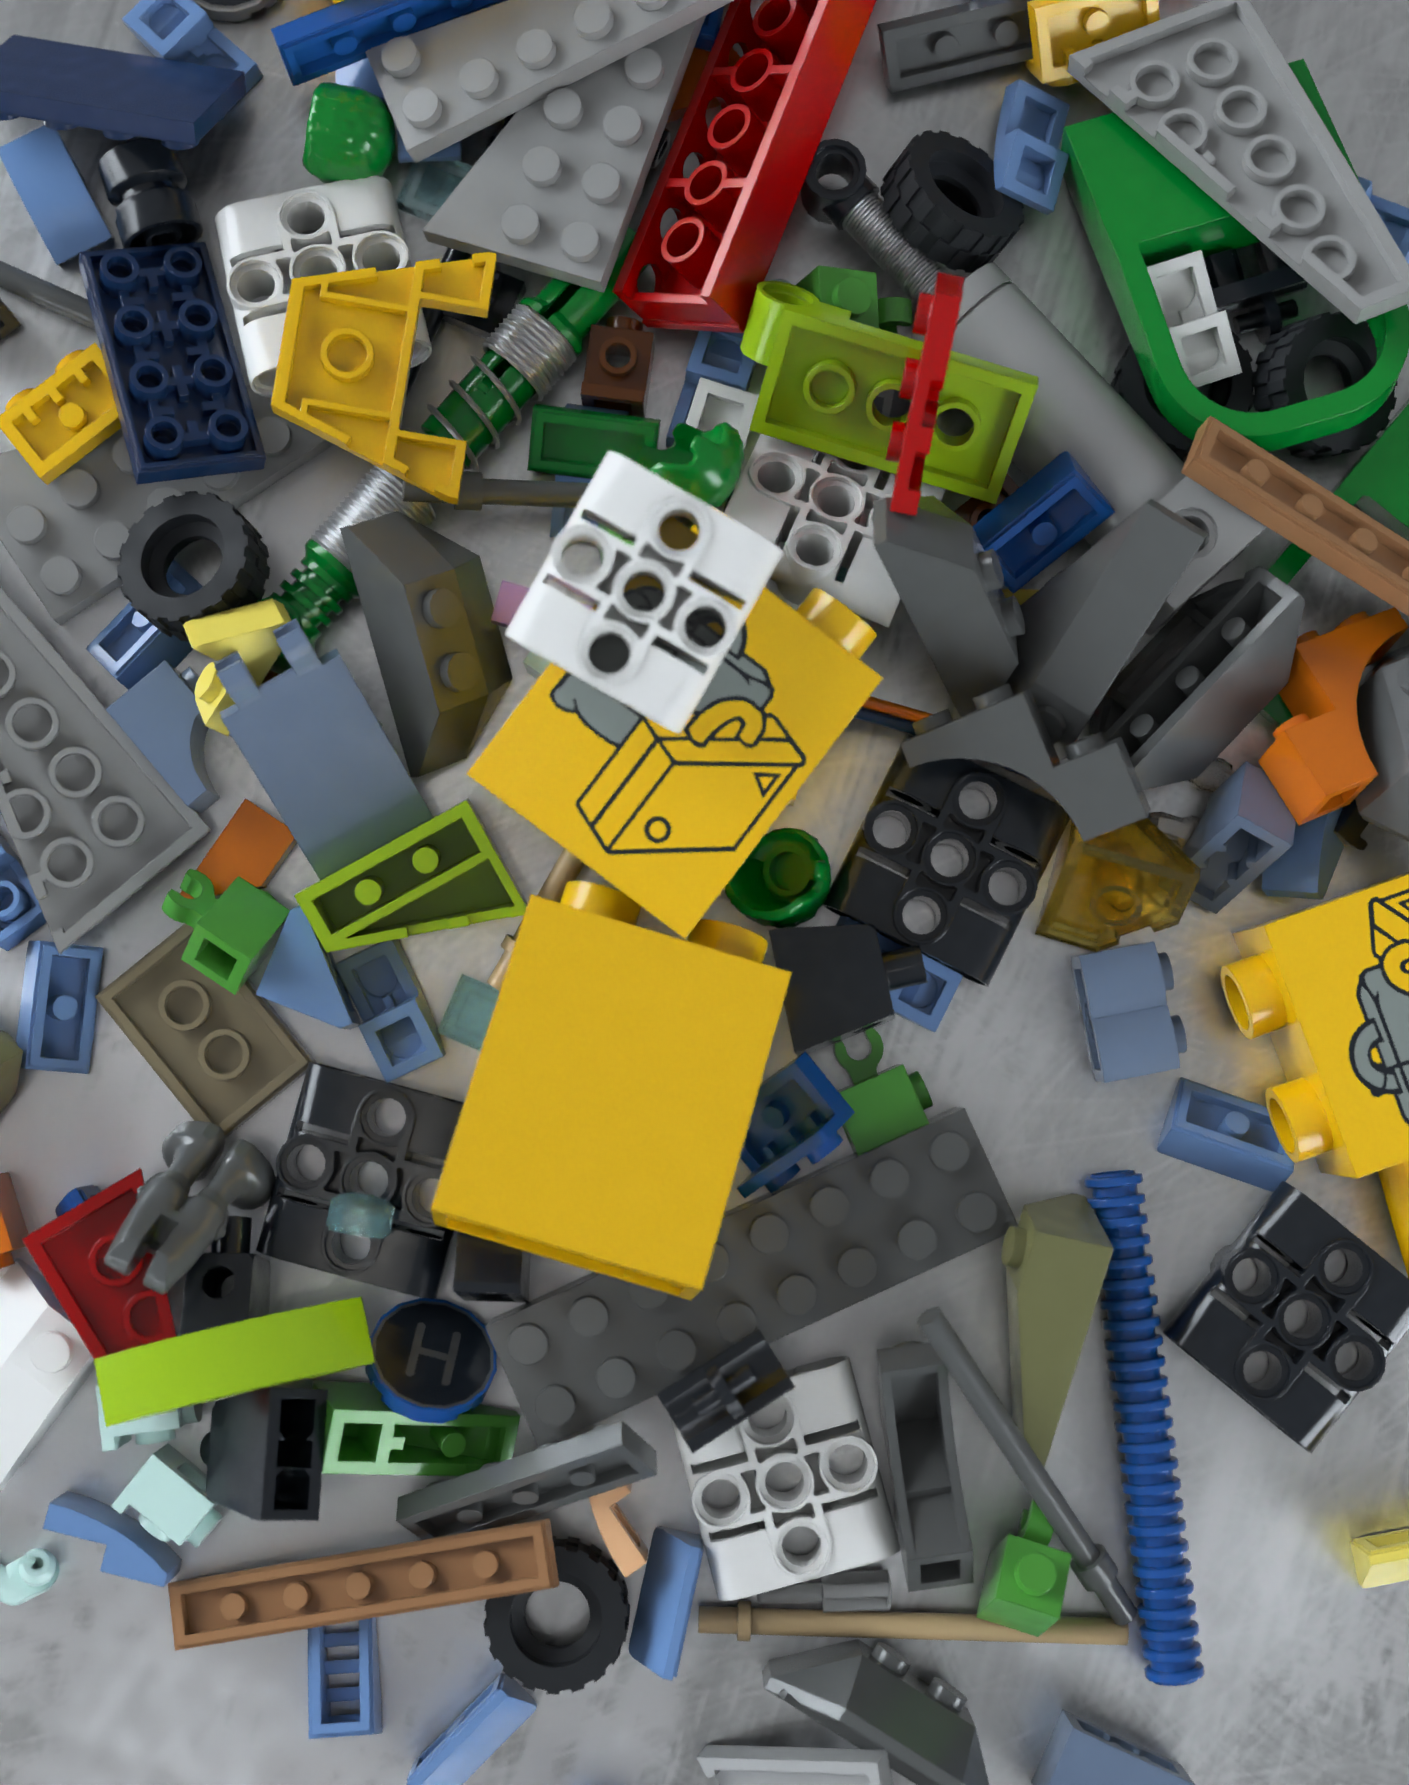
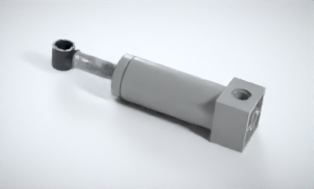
[801,139,1266,636]

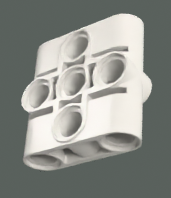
[215,176,432,397]
[724,434,946,628]
[504,451,783,735]
[670,1356,900,1601]

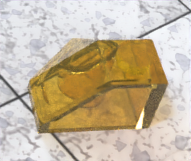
[1035,817,1201,952]

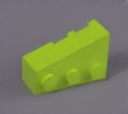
[294,798,528,953]

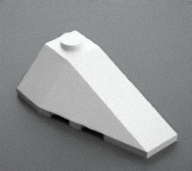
[0,1258,95,1492]

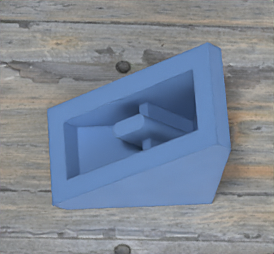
[255,905,361,1030]

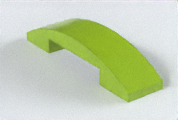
[94,1297,375,1427]

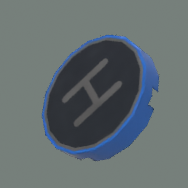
[365,1298,497,1423]

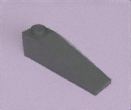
[1004,499,1208,761]

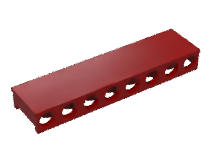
[612,0,876,333]

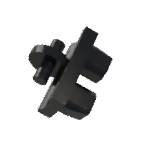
[1204,241,1308,345]
[657,1329,796,1453]

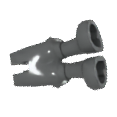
[104,1121,276,1295]

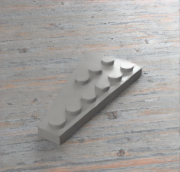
[0,587,211,955]

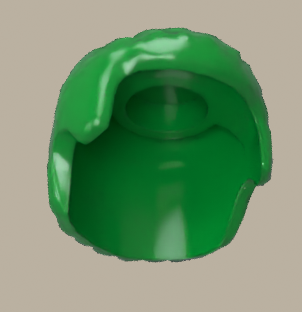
[302,82,396,184]
[636,422,745,508]
[725,828,831,928]

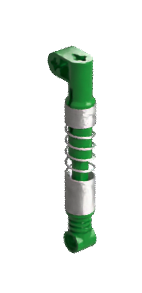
[257,227,650,674]

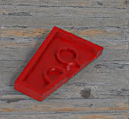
[885,272,965,516]
[22,1168,177,1359]

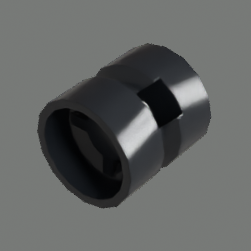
[98,138,204,248]

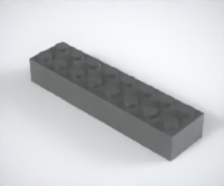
[485,1107,1018,1447]

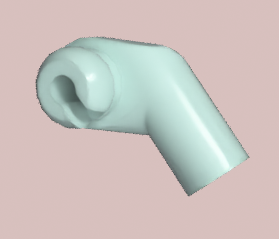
[0,1548,60,1606]

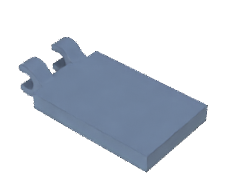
[213,618,433,880]

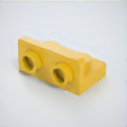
[1026,0,1160,87]
[0,342,122,485]

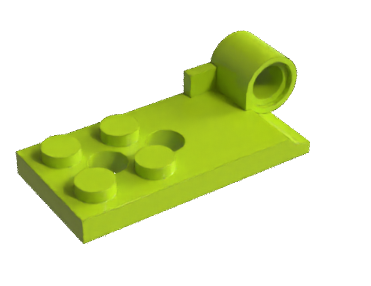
[740,281,1039,504]

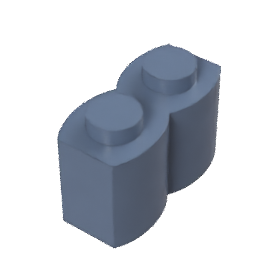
[1071,941,1187,1083]

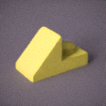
[183,598,291,736]

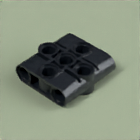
[823,734,1070,987]
[256,1062,464,1299]
[1162,1181,1409,1453]

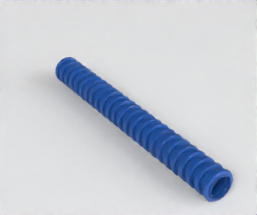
[1084,1170,1205,1686]

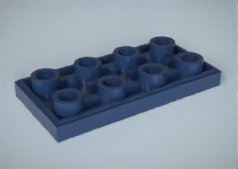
[0,35,246,150]
[79,242,266,485]

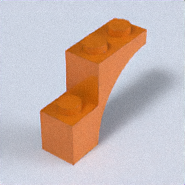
[1258,607,1409,826]

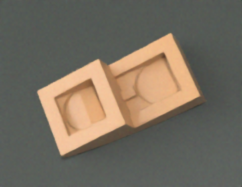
[589,1430,648,1578]

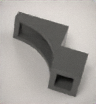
[900,683,1151,842]
[877,1341,973,1592]

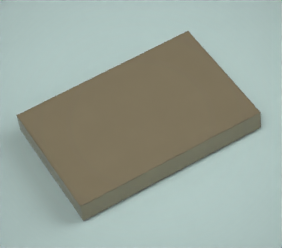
[95,924,317,1139]

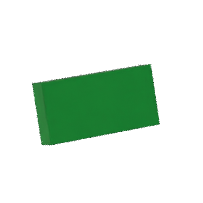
[527,404,661,479]

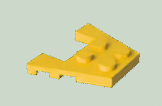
[271,252,497,505]

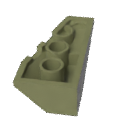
[1002,1193,1114,1467]

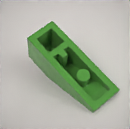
[312,1380,520,1476]

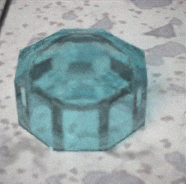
[326,1192,395,1239]

